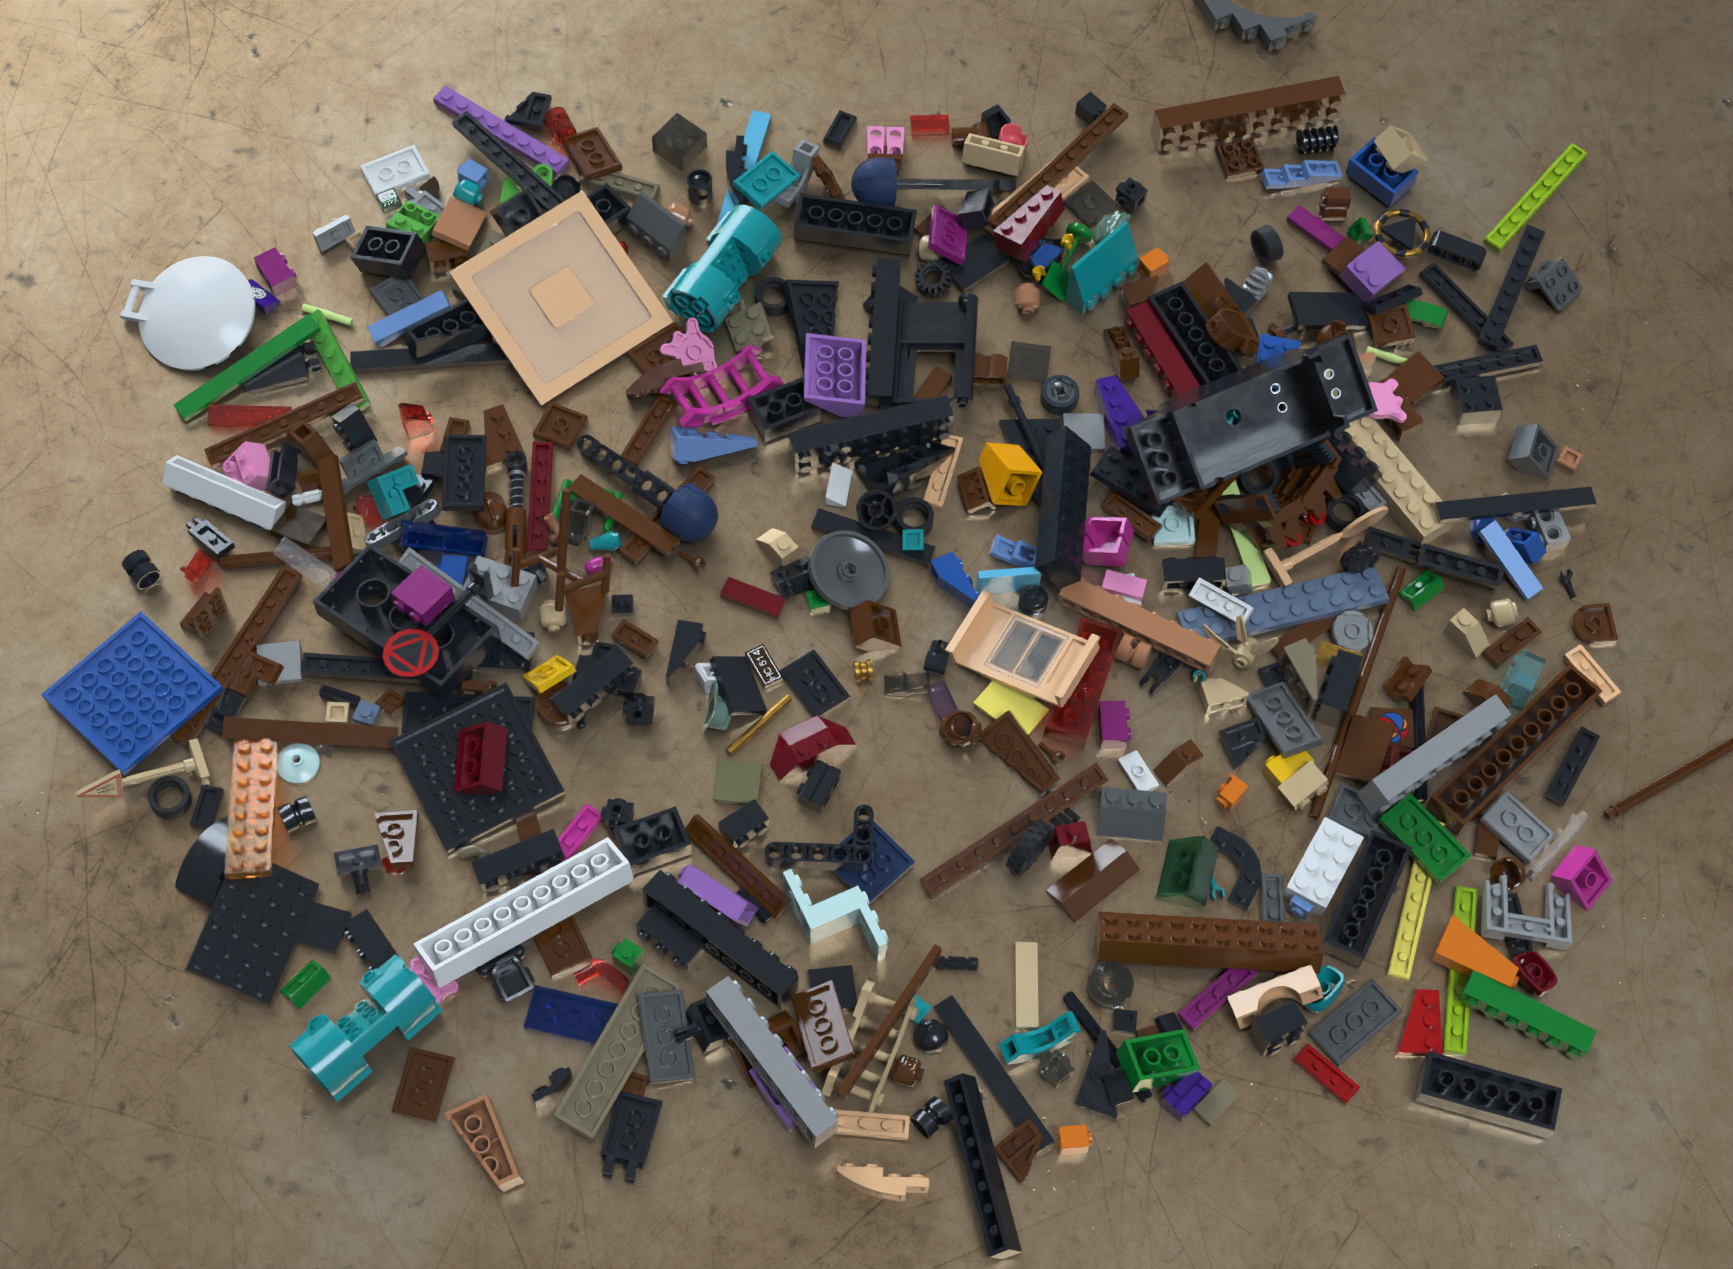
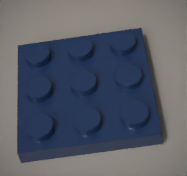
[831,818,915,906]

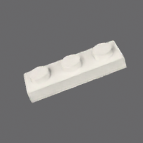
[1189,577,1254,624]

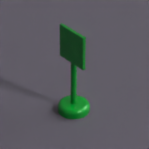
[1041,223,1093,302]

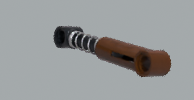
[504,450,528,571]

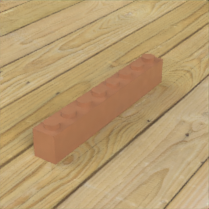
[1059,577,1221,674]

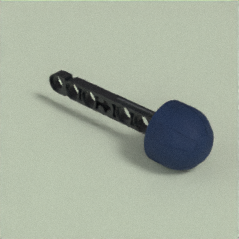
[851,158,1016,206]
[576,435,718,542]

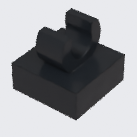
[612,594,633,617]

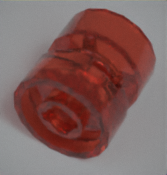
[543,107,577,144]

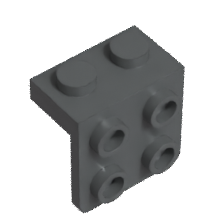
[1524,258,1582,311]

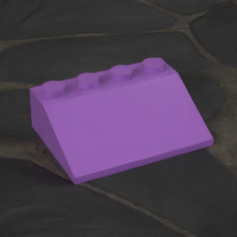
[804,333,866,418]

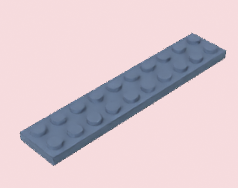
[1176,566,1389,642]

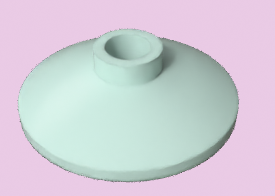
[276,743,320,784]

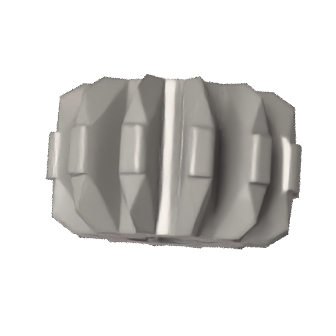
[1243,267,1273,302]

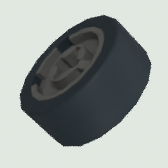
[1040,375,1079,415]

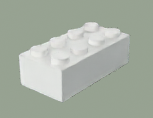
[1284,817,1364,917]

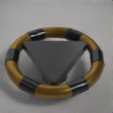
[1374,209,1431,258]

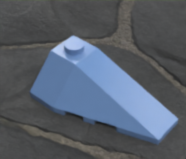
[670,426,758,464]

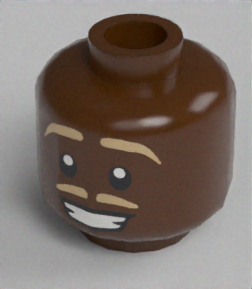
[890,1055,925,1088]

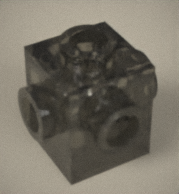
[1038,1049,1074,1089]

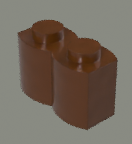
[1317,187,1351,221]
[974,353,1008,386]

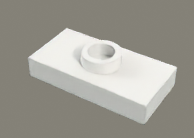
[1117,750,1159,791]

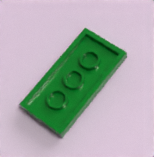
[1378,793,1472,884]

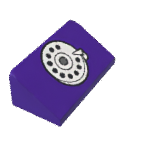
[248,279,281,315]

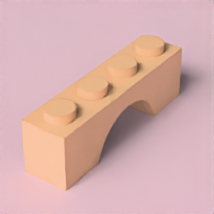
[1228,965,1324,1029]

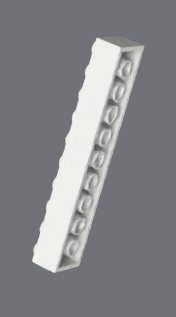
[414,838,634,988]

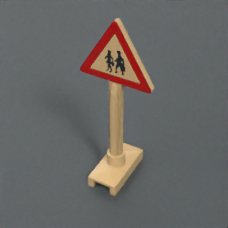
[75,738,210,797]

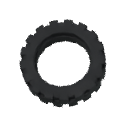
[1006,819,1054,876]

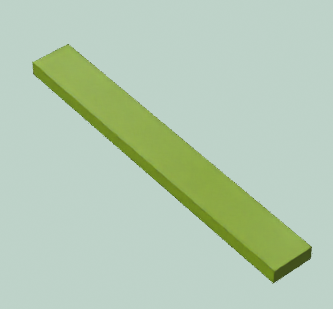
[1483,143,1588,253]
[1443,886,1478,1057]

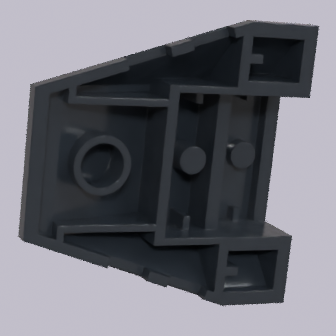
[854,441,955,497]

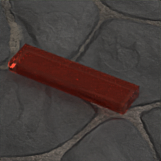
[207,405,292,427]

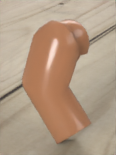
[544,513,559,545]

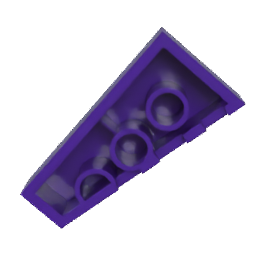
[1094,375,1145,457]

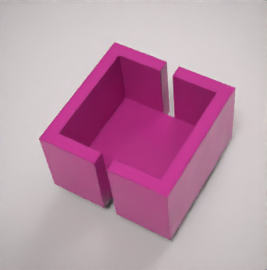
[1083,517,1134,566]

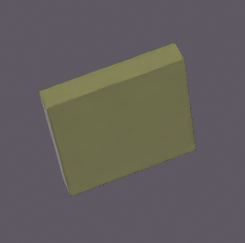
[714,760,762,805]

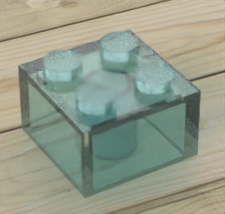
[1500,649,1546,711]

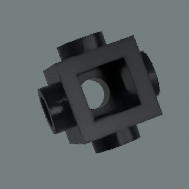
[1115,177,1148,213]
[623,693,655,725]
[601,798,635,831]

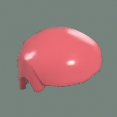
[998,123,1027,148]

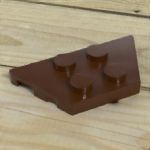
[1172,475,1238,519]

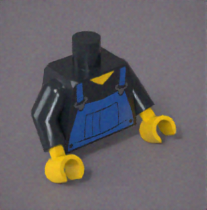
[1018,234,1075,284]

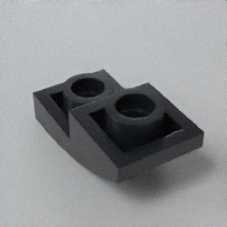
[531,1067,572,1109]

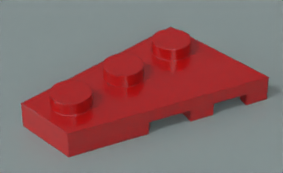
[1397,989,1443,1056]

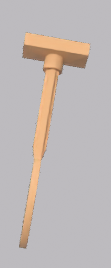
[1262,506,1389,587]

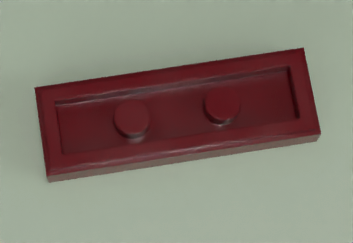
[720,577,786,619]

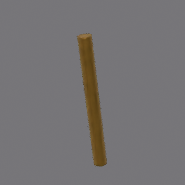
[725,694,792,756]

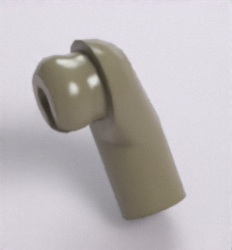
[458,844,490,859]

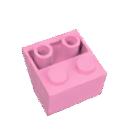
[222,441,270,491]

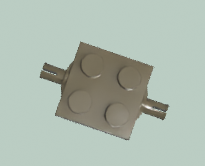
[725,299,775,359]

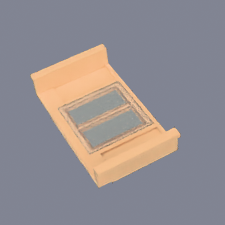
[945,590,1100,708]

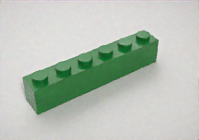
[1458,970,1596,1060]

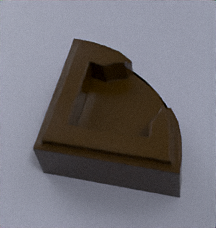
[420,176,440,199]

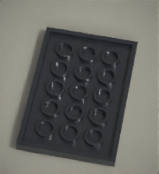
[184,848,319,1006]

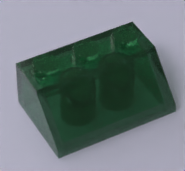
[1156,836,1219,908]

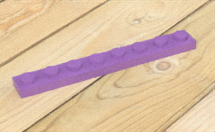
[433,86,569,177]

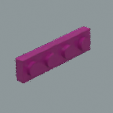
[1177,968,1257,1032]

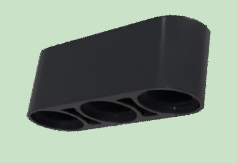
[1427,231,1487,271]

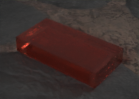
[910,114,950,135]

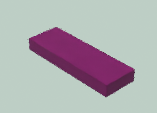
[1287,205,1345,252]

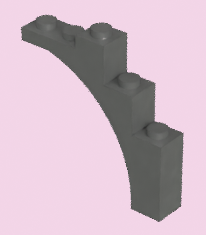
[1194,0,1317,52]

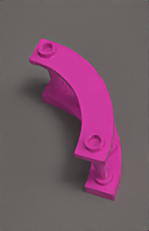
[660,345,784,428]

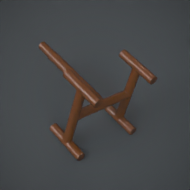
[511,488,612,612]

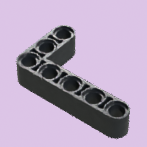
[764,804,874,872]

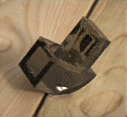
[568,498,596,547]

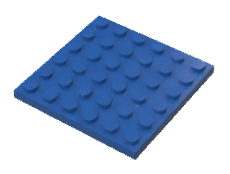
[41,611,224,776]

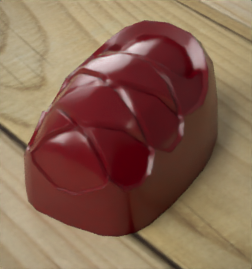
[1511,951,1558,997]

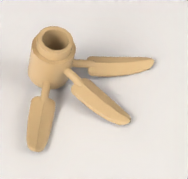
[1203,614,1278,668]

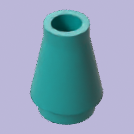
[589,530,621,551]

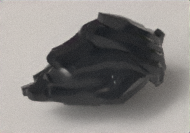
[1340,541,1382,574]

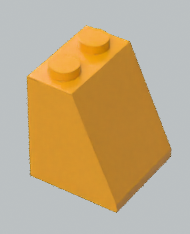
[979,442,1042,506]

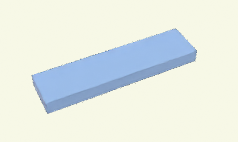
[1477,520,1543,600]

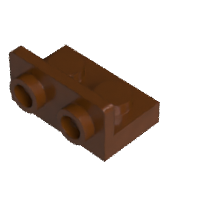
[957,466,996,514]
[1383,656,1432,702]

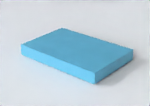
[975,567,1042,594]

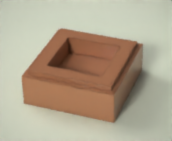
[1555,446,1584,473]

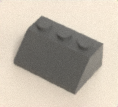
[626,191,687,261]
[1097,787,1167,843]

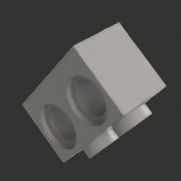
[1528,511,1571,553]

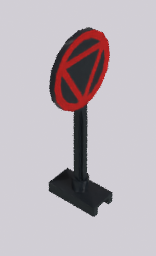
[383,562,494,679]

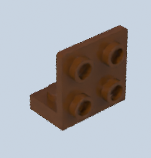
[179,587,227,639]

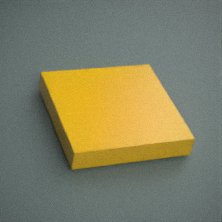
[522,655,576,694]

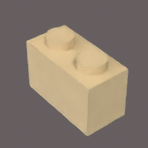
[1278,760,1329,811]

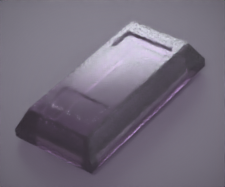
[925,680,958,722]

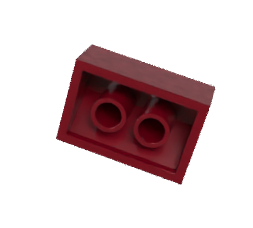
[454,722,508,795]

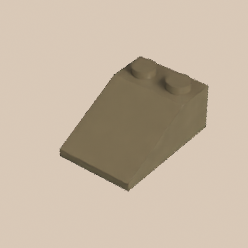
[1278,638,1318,717]

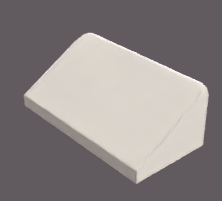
[825,463,852,508]

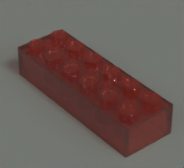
[1043,617,1122,749]

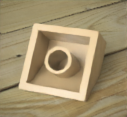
[1374,125,1428,173]

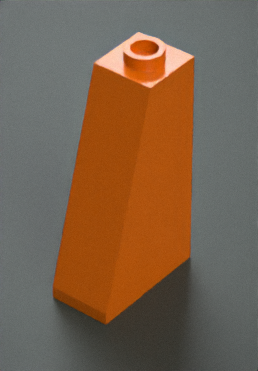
[1432,916,1519,989]

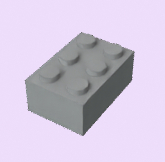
[463,556,538,622]

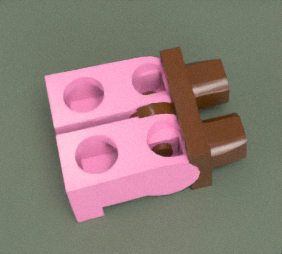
[866,126,904,177]

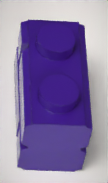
[1160,1071,1213,1122]

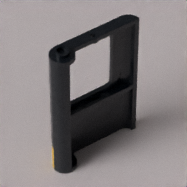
[892,293,978,409]

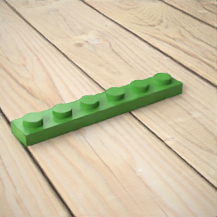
[310,309,371,411]

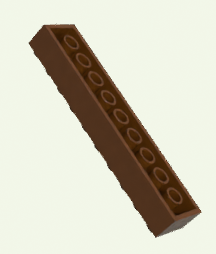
[1150,76,1346,151]
[1426,663,1602,835]
[1096,912,1323,974]

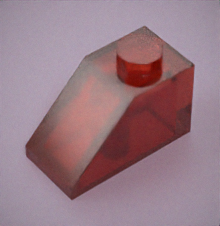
[398,403,434,441]

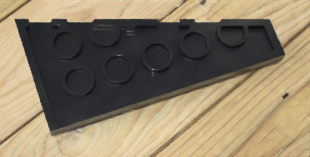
[783,279,839,375]
[999,418,1061,512]

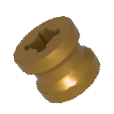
[853,659,873,682]

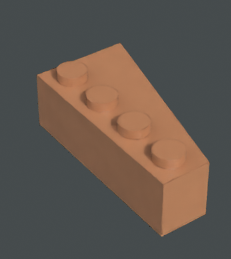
[445,1094,525,1192]

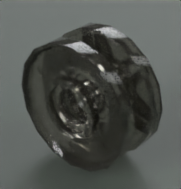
[1086,961,1134,1011]

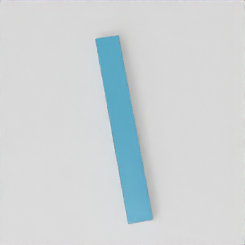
[716,110,771,226]

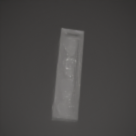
[1526,810,1589,882]

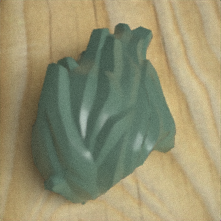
[1093,211,1131,245]

